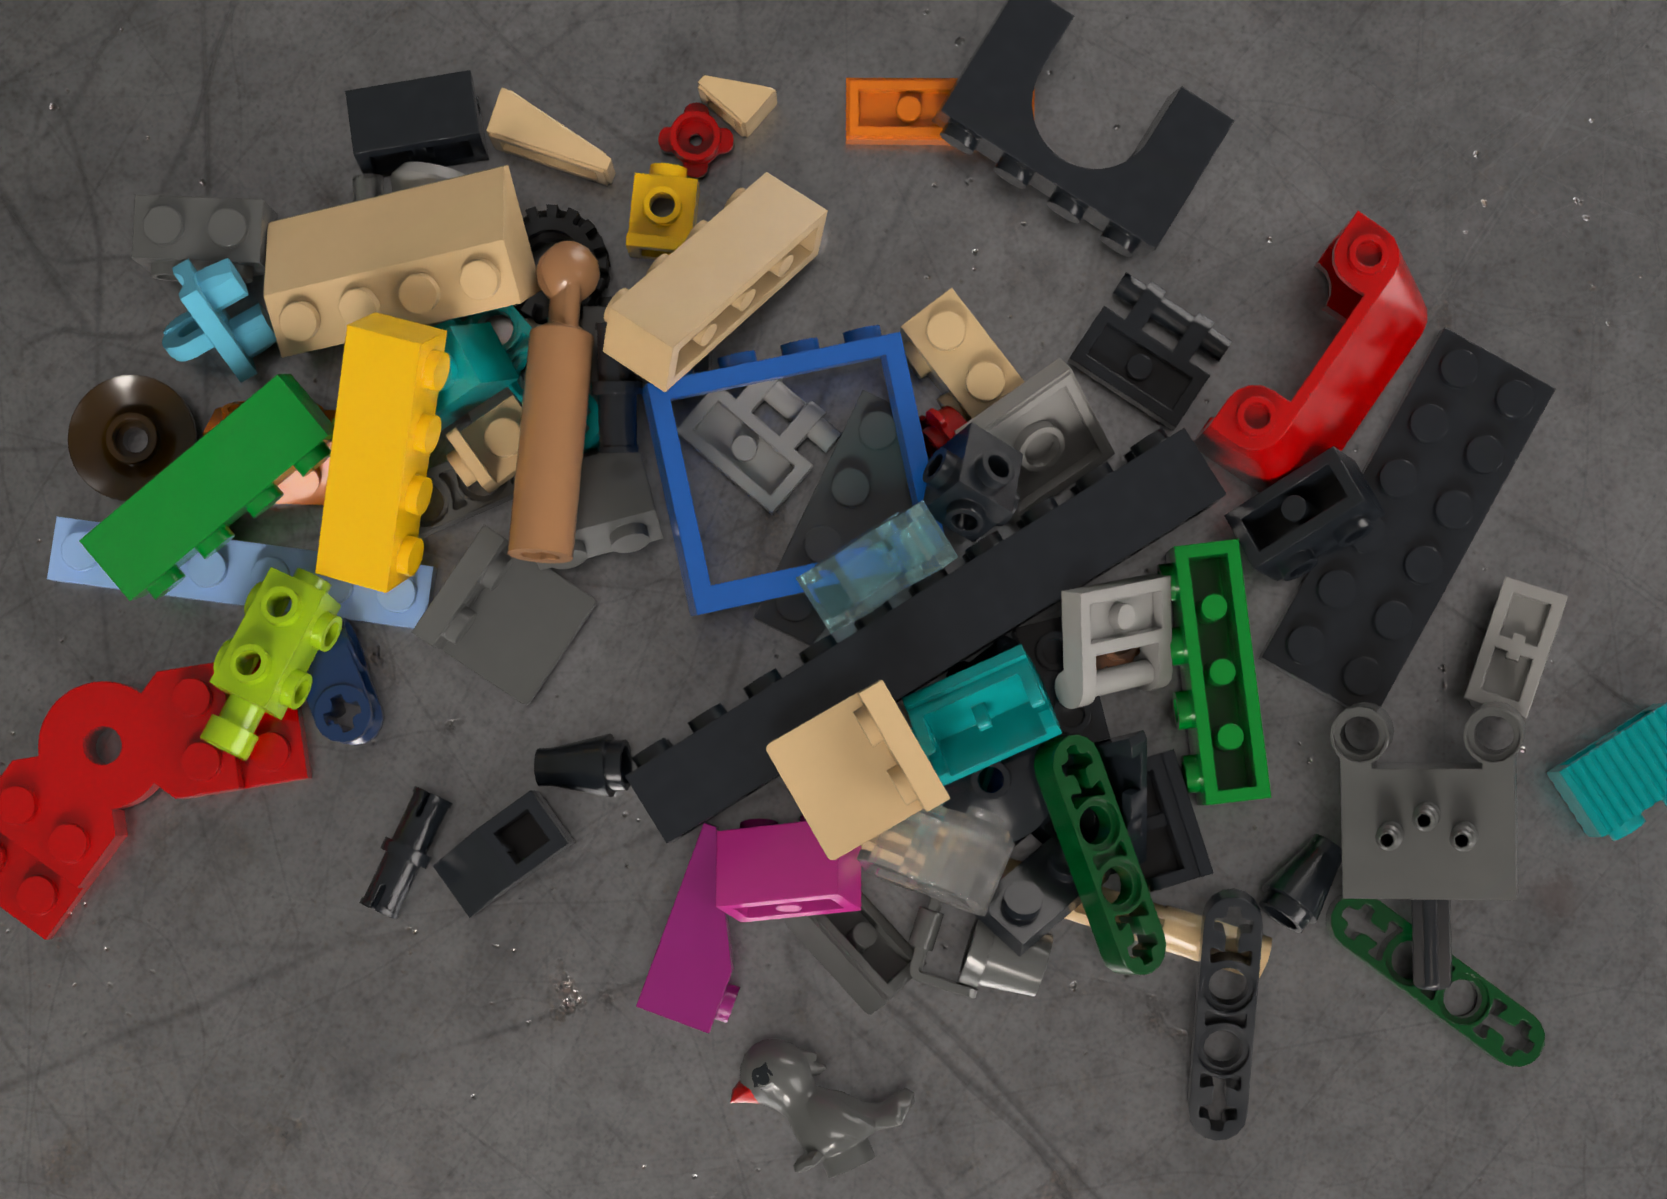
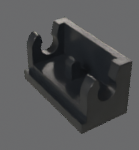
[345,70,489,180]
[1140,749,1214,892]

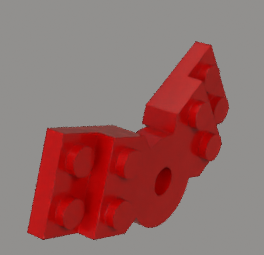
[0,659,312,940]

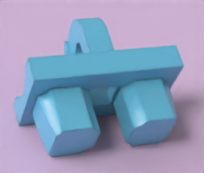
[162,258,277,383]

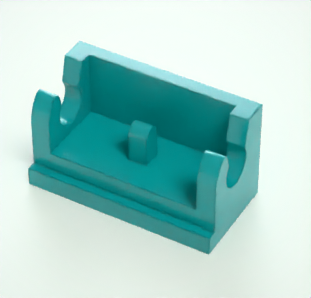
[902,644,1062,786]

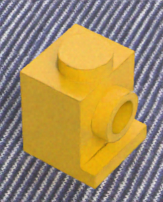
[625,163,700,260]

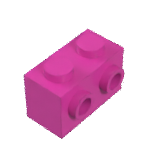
[716,814,861,923]

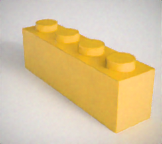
[315,312,450,593]

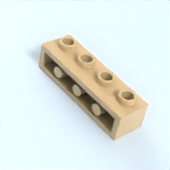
[603,172,828,392]

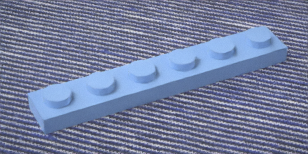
[47,516,437,629]

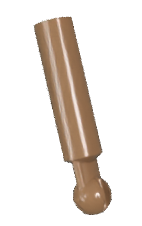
[507,241,600,564]

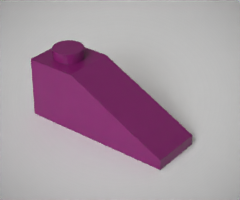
[636,822,740,1034]

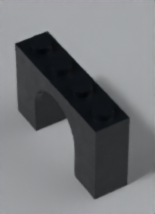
[932,0,1235,257]

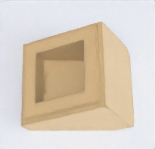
[698,75,777,138]

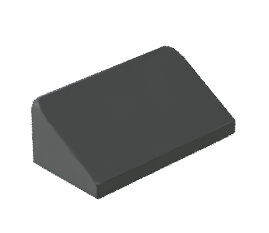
[785,891,927,1015]

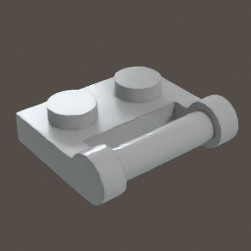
[1055,573,1173,709]

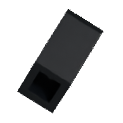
[433,790,575,918]

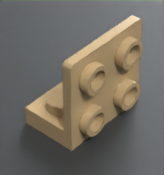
[766,680,951,860]

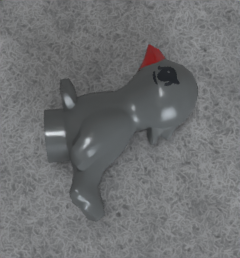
[730,1039,915,1178]

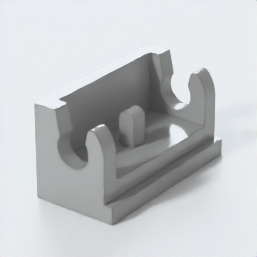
[1464,576,1568,724]

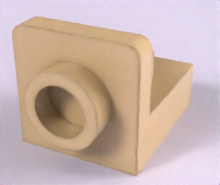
[445,395,522,494]

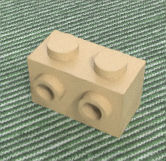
[900,288,1025,422]

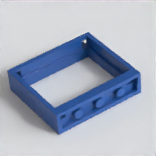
[642,325,950,617]

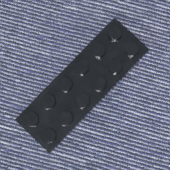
[1258,327,1556,721]

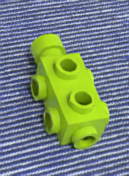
[200,567,342,761]

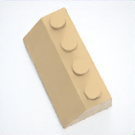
[263,165,541,358]

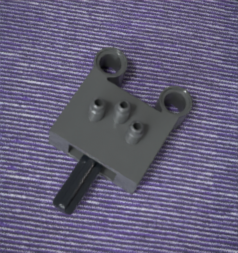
[1330,701,1526,991]

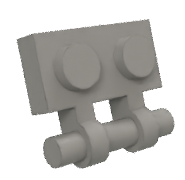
[677,378,842,515]

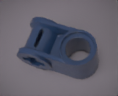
[306,618,384,746]

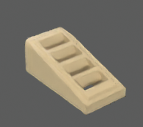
[486,87,616,186]

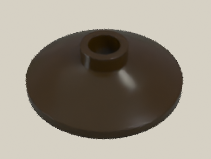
[68,375,197,502]

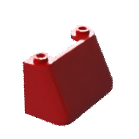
[1193,211,1427,493]

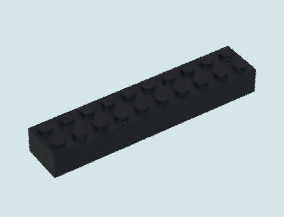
[625,427,1226,844]

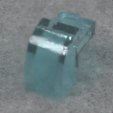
[796,500,958,634]

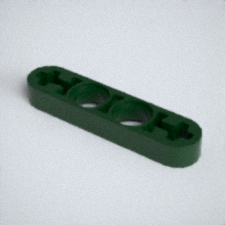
[1034,734,1166,975]
[1326,894,1545,1067]

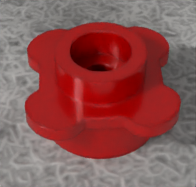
[658,102,734,178]
[919,405,967,459]

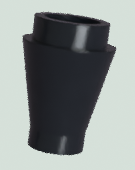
[534,734,632,797]
[1259,834,1342,933]

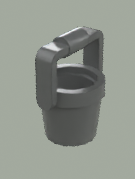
[908,882,1053,999]

